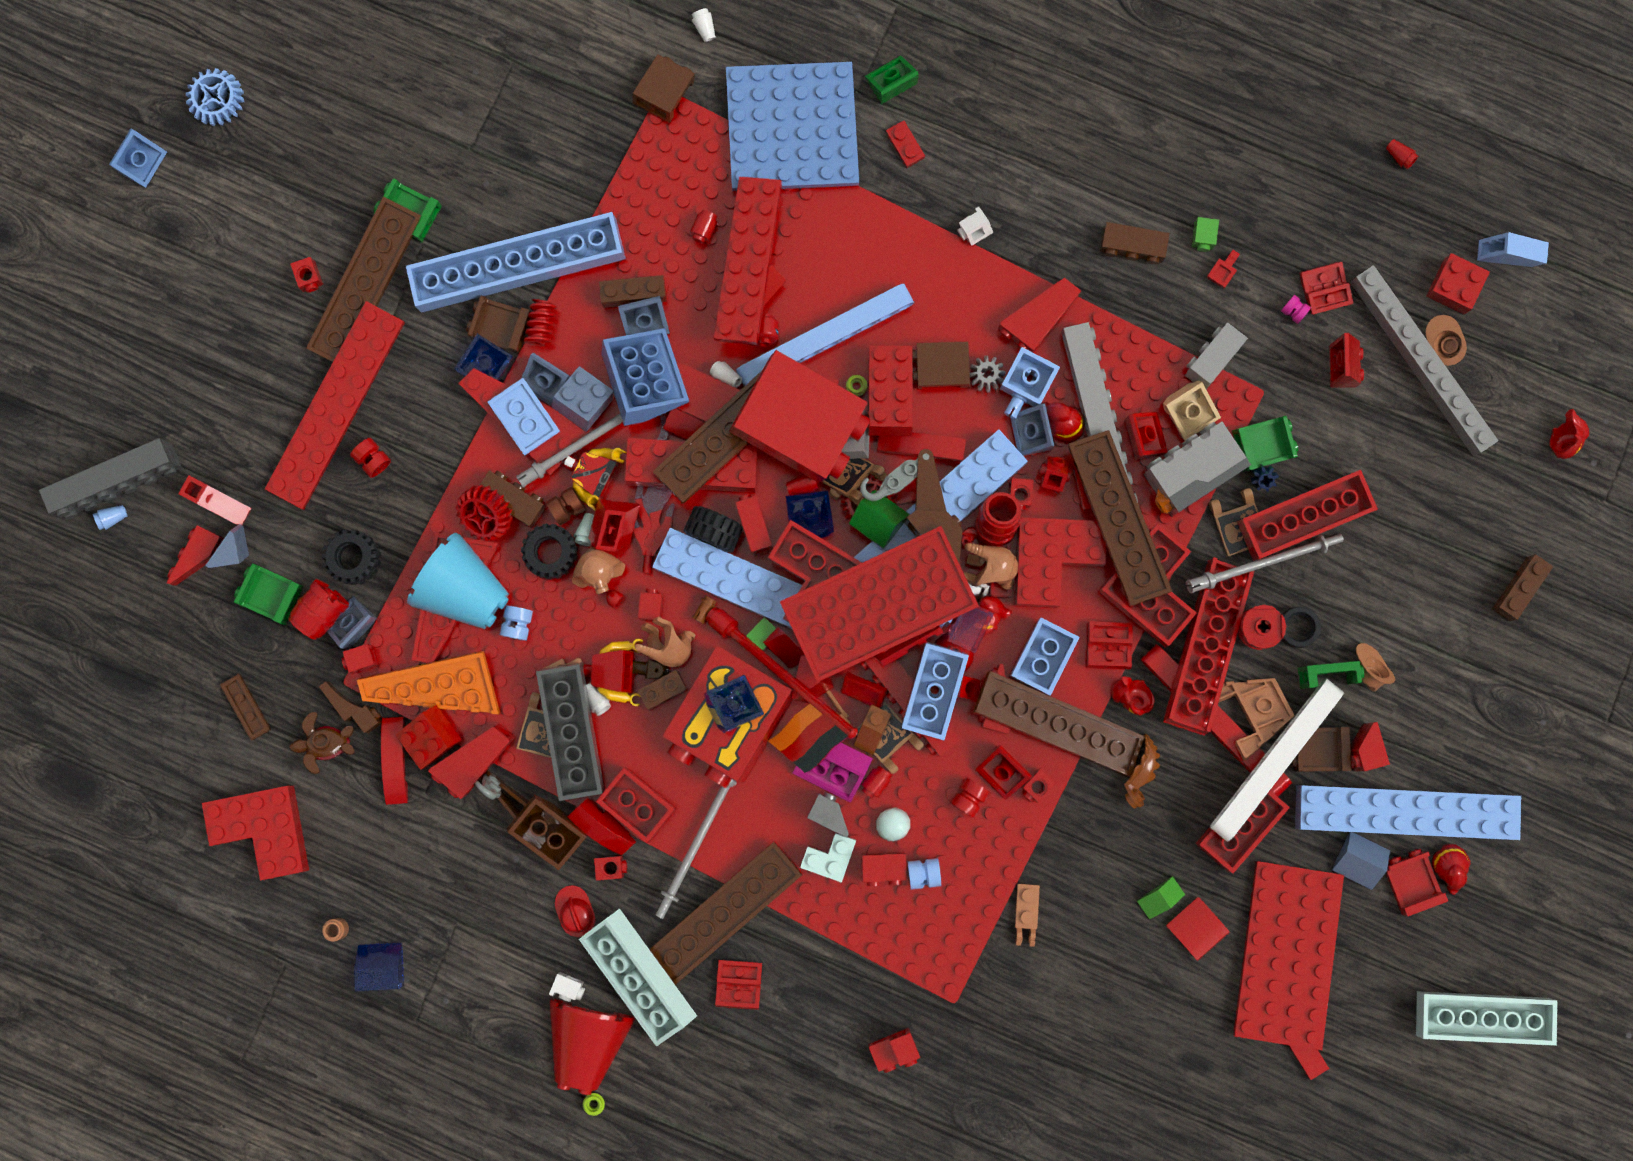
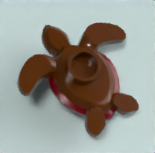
[289,712,355,774]

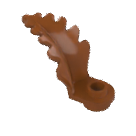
[1124,734,1160,809]

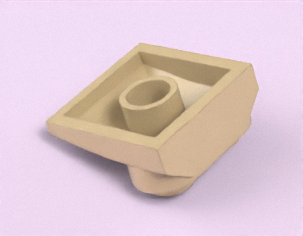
[1163,381,1221,440]

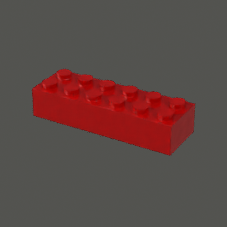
[625,438,757,493]
[1237,470,1378,561]

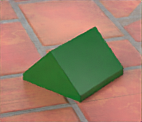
[865,56,919,104]
[849,490,910,549]

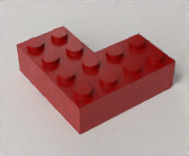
[1015,517,1106,608]
[768,520,862,623]
[1099,524,1197,647]
[202,785,309,881]

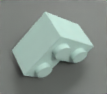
[800,833,856,882]

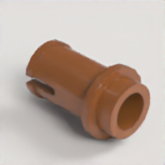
[692,595,717,624]

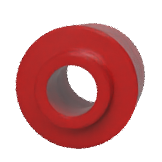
[690,210,717,243]
[861,765,892,798]

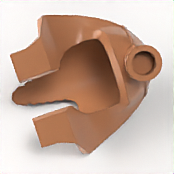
[964,543,1018,589]
[572,547,625,594]
[635,617,696,667]

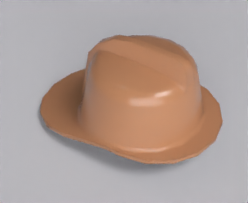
[1425,315,1467,366]
[1356,643,1395,692]

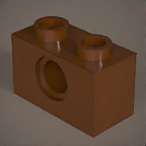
[638,670,688,710]

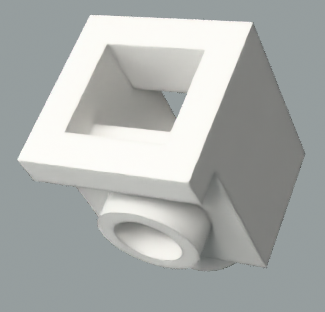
[957,207,993,246]
[549,972,585,1002]

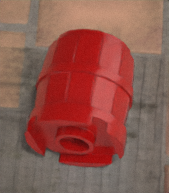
[974,492,1021,547]
[289,579,349,640]
[1237,605,1286,650]

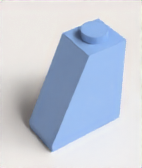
[1477,232,1549,267]

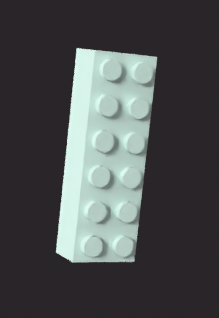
[579,909,697,1046]
[1416,991,1557,1046]

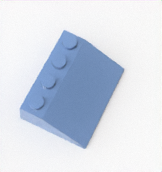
[601,328,689,426]

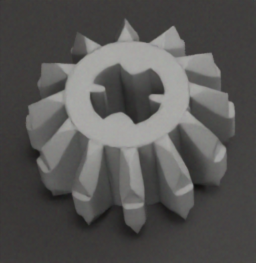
[970,356,1006,393]

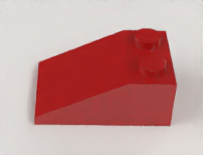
[1329,333,1364,388]

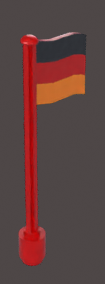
[706,607,858,773]

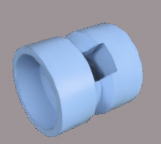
[499,605,533,641]
[907,858,941,890]

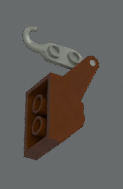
[860,449,962,562]
[475,770,587,870]

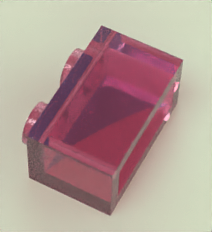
[947,607,994,653]

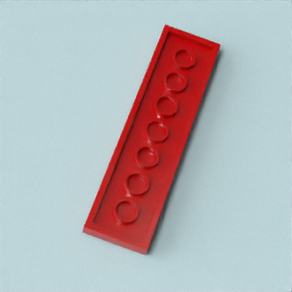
[714,176,782,345]

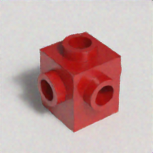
[1039,456,1071,492]

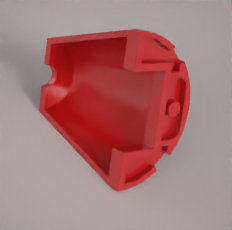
[550,998,635,1095]

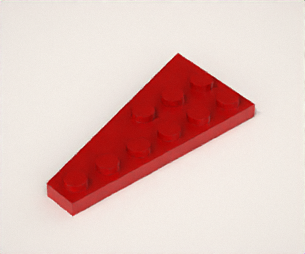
[459,368,595,476]
[411,533,499,663]

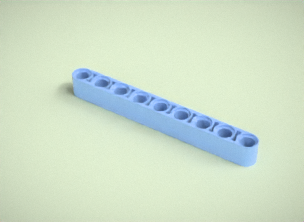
[736,284,914,386]

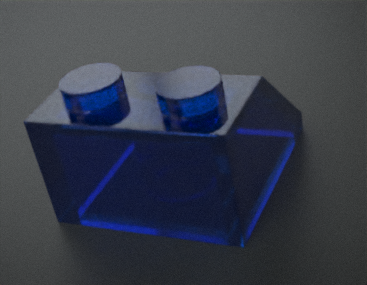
[354,943,404,991]

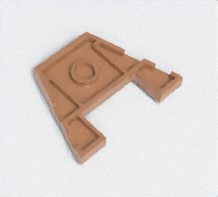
[1219,678,1295,760]

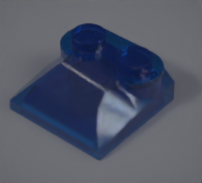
[454,333,513,381]
[785,491,834,538]
[704,675,764,733]

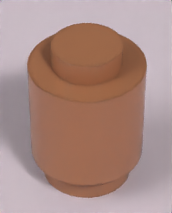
[322,918,349,941]

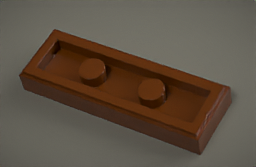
[220,674,271,741]

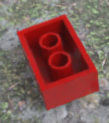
[596,767,676,843]

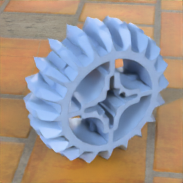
[186,68,244,126]

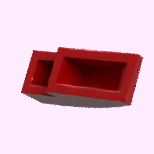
[568,798,636,855]

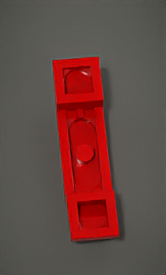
[381,717,408,805]

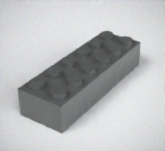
[39,438,182,520]
[536,662,605,801]

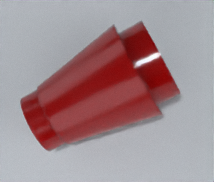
[1386,139,1419,169]
[786,474,819,494]

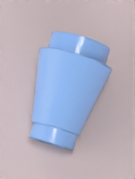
[93,505,128,530]

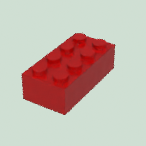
[869,346,913,436]
[1195,790,1290,874]

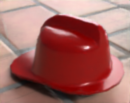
[555,885,596,937]

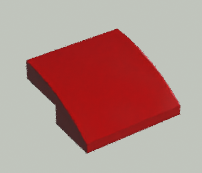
[1299,261,1354,315]
[1087,621,1133,669]
[1166,897,1230,961]
[715,960,762,1010]

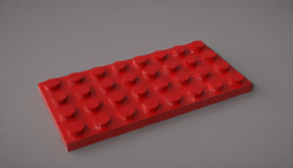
[780,526,979,682]
[1233,861,1344,1051]

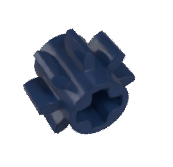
[1250,464,1279,492]

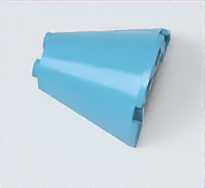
[407,533,509,629]

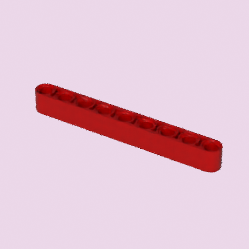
[1141,644,1292,797]

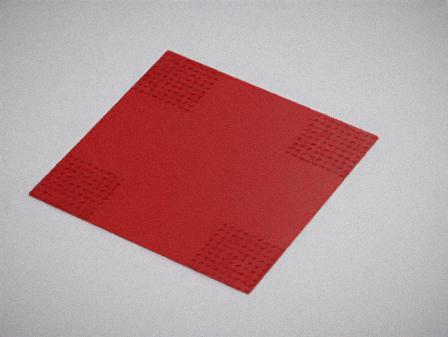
[344,97,1264,1003]

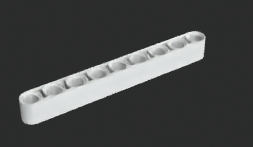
[1210,678,1344,842]

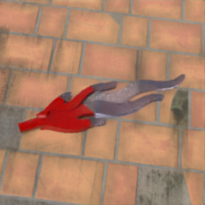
[633,414,675,574]

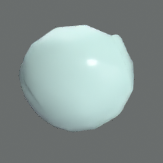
[876,807,911,841]

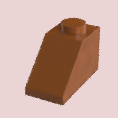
[854,705,892,755]

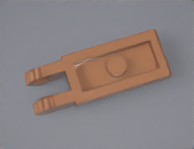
[1015,884,1040,947]

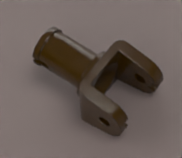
[632,659,670,679]

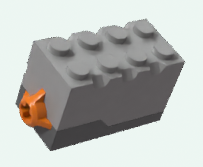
[1143,422,1251,517]

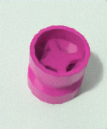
[1281,294,1311,324]

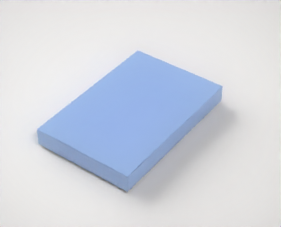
[488,378,560,456]

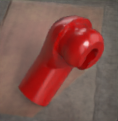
[961,526,979,546]

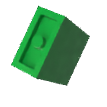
[373,178,442,243]
[1232,416,1298,472]
[234,564,304,625]
[1298,661,1364,689]

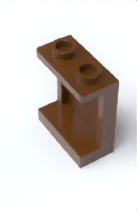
[633,54,695,123]
[466,295,531,354]
[912,342,970,389]
[1291,727,1351,772]

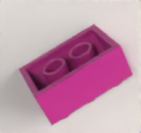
[793,743,873,803]

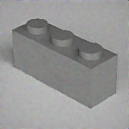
[1185,322,1248,390]

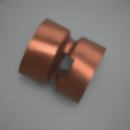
[545,487,586,526]

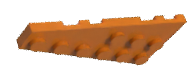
[357,651,500,715]

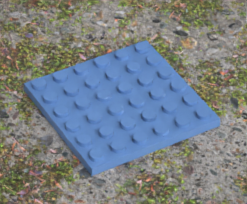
[726,62,859,191]

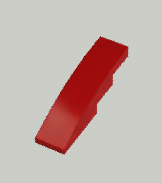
[877,432,966,461]

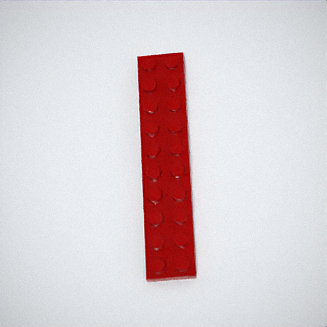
[265,301,405,510]

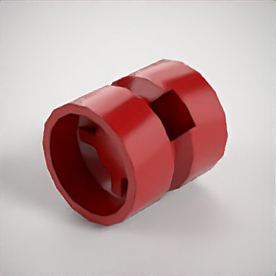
[350,437,391,478]
[950,778,990,818]

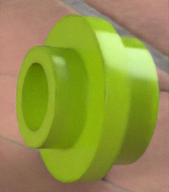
[846,375,867,396]
[583,1093,605,1116]

